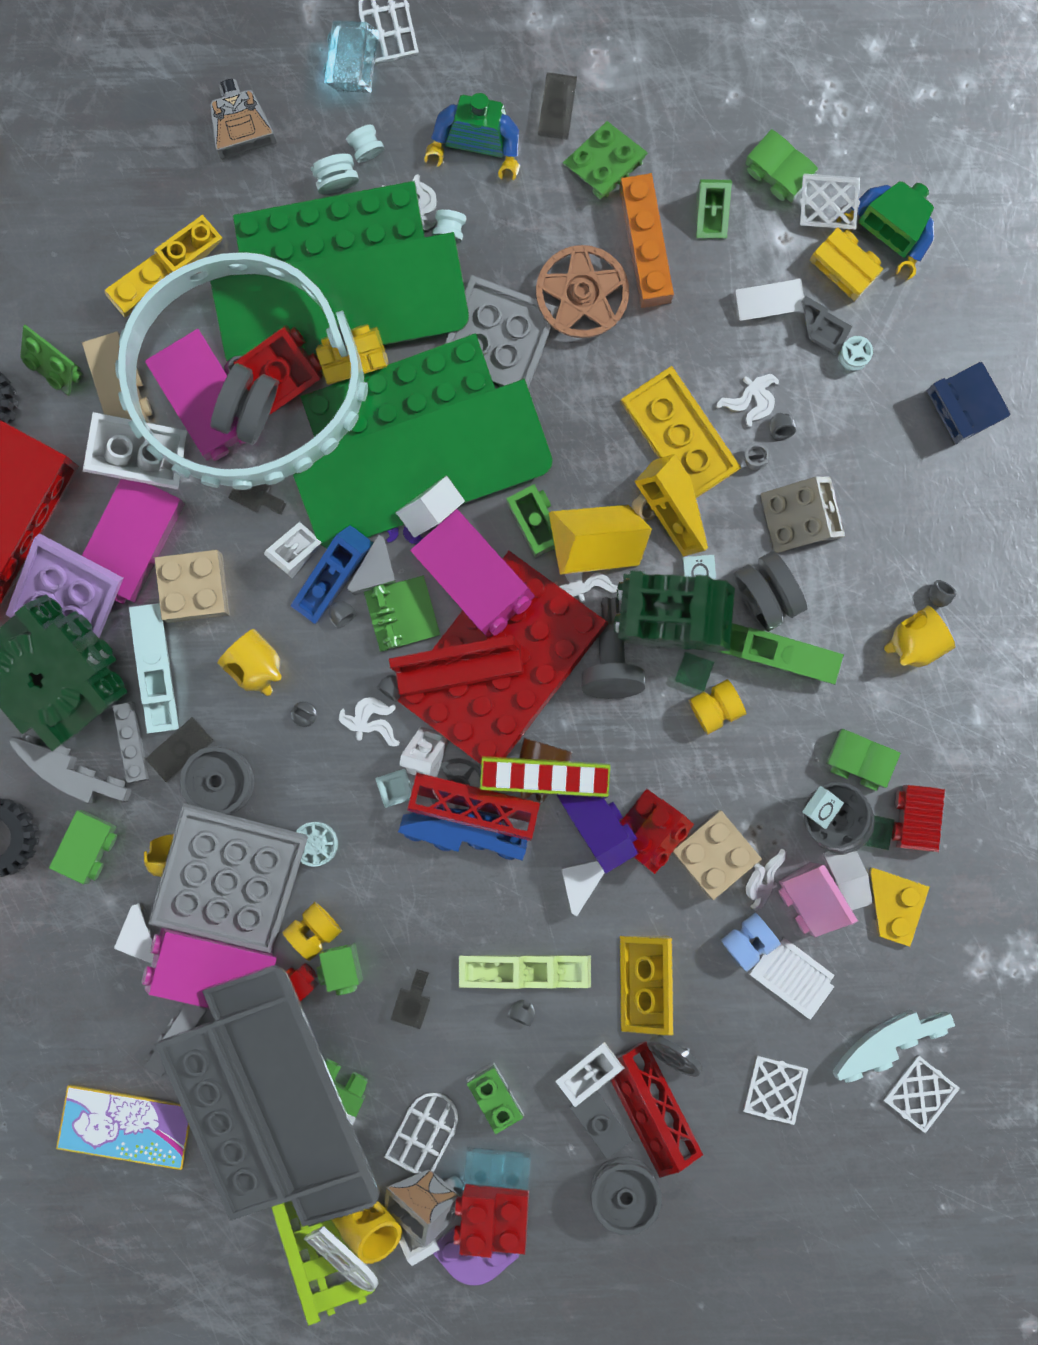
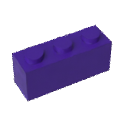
[556,794,638,874]

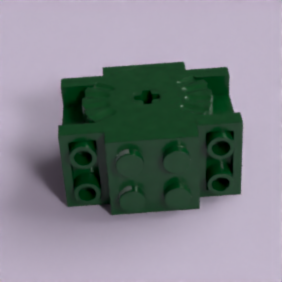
[614,570,735,653]
[0,594,128,751]

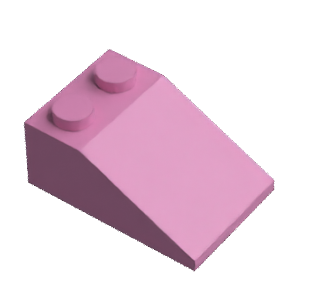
[778,862,858,937]

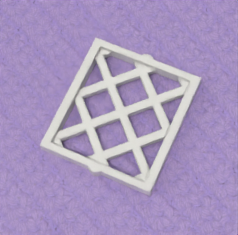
[800,174,860,230]
[743,1055,808,1125]
[883,1055,960,1133]

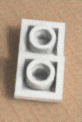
[736,278,804,321]

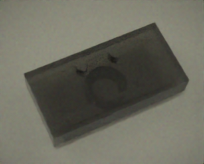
[538,72,577,140]
[145,717,215,783]

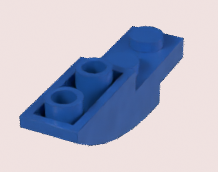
[398,808,528,861]

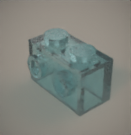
[323,21,379,93]
[463,1147,531,1191]

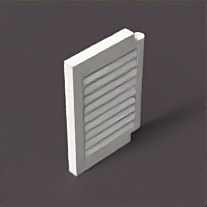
[749,937,835,1020]

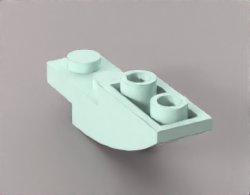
[129,603,179,734]
[833,1009,955,1083]

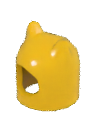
[884,605,956,668]
[217,629,282,696]
[331,1201,402,1264]

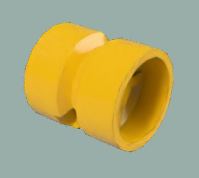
[688,679,747,735]
[282,901,342,962]

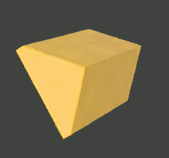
[549,505,652,575]
[620,935,673,1036]

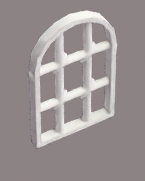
[358,0,419,65]
[384,1092,458,1174]
[304,1226,379,1292]

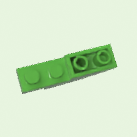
[722,623,844,685]

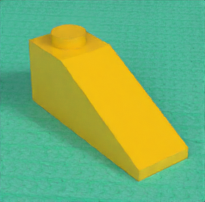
[634,454,708,556]

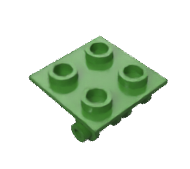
[563,121,648,200]
[20,325,84,396]
[364,575,440,652]

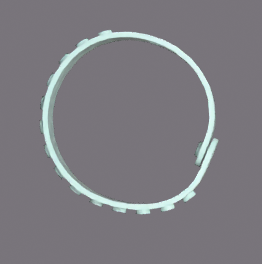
[115,252,368,490]

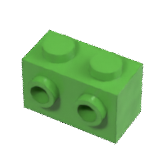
[506,484,555,558]
[49,810,117,885]
[317,943,363,996]

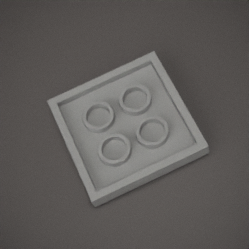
[445,275,559,389]

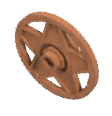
[536,245,629,338]

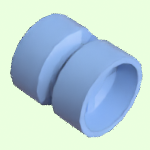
[720,912,781,972]

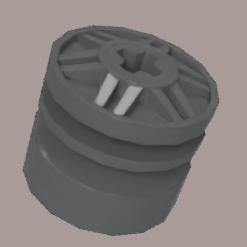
[804,782,875,854]

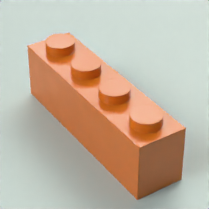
[619,173,674,308]

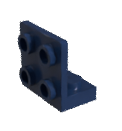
[926,362,1011,445]

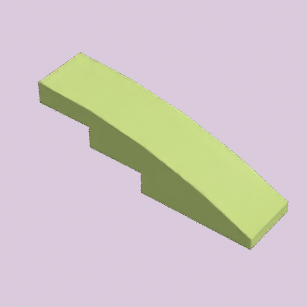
[459,955,591,989]

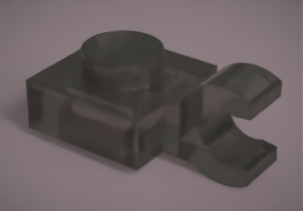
[228,484,287,515]
[390,969,431,1030]

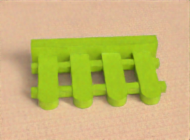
[271,1200,376,1326]

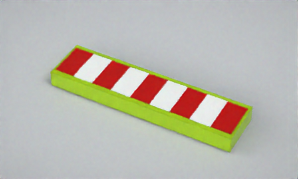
[480,756,610,797]

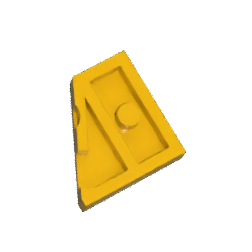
[869,867,930,947]

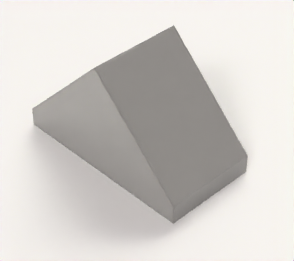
[347,534,397,595]

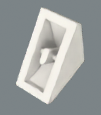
[396,475,465,538]
[264,522,322,579]
[823,851,873,910]
[561,860,605,916]
[114,903,155,964]
[556,1043,624,1107]

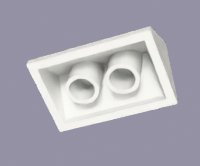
[83,412,187,489]

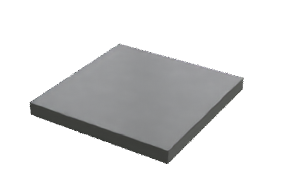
[148,803,308,954]

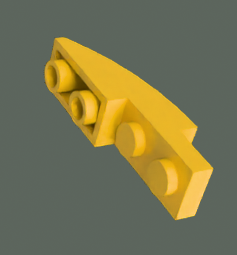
[105,214,223,318]

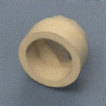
[632,493,656,520]

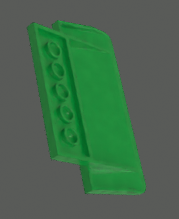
[210,181,469,361]
[293,333,553,548]

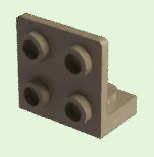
[761,476,845,553]

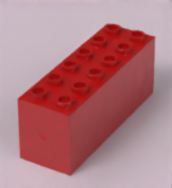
[0,420,79,607]

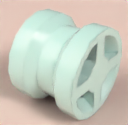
[346,125,384,163]
[432,209,466,243]
[839,336,873,371]

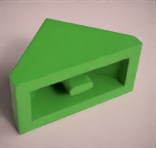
[696,179,732,238]

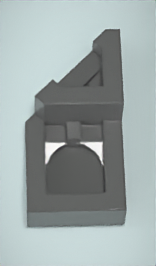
[802,296,853,355]

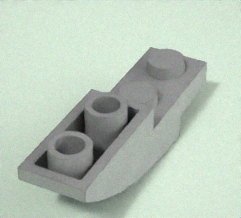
[9,733,132,803]

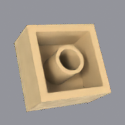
[154,550,229,623]
[672,810,762,900]

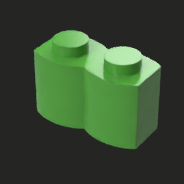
[745,129,818,203]
[826,729,901,791]

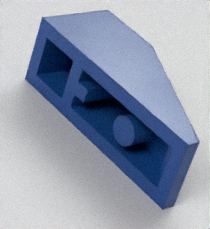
[290,525,374,624]

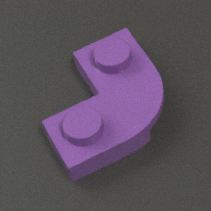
[433,1227,519,1285]

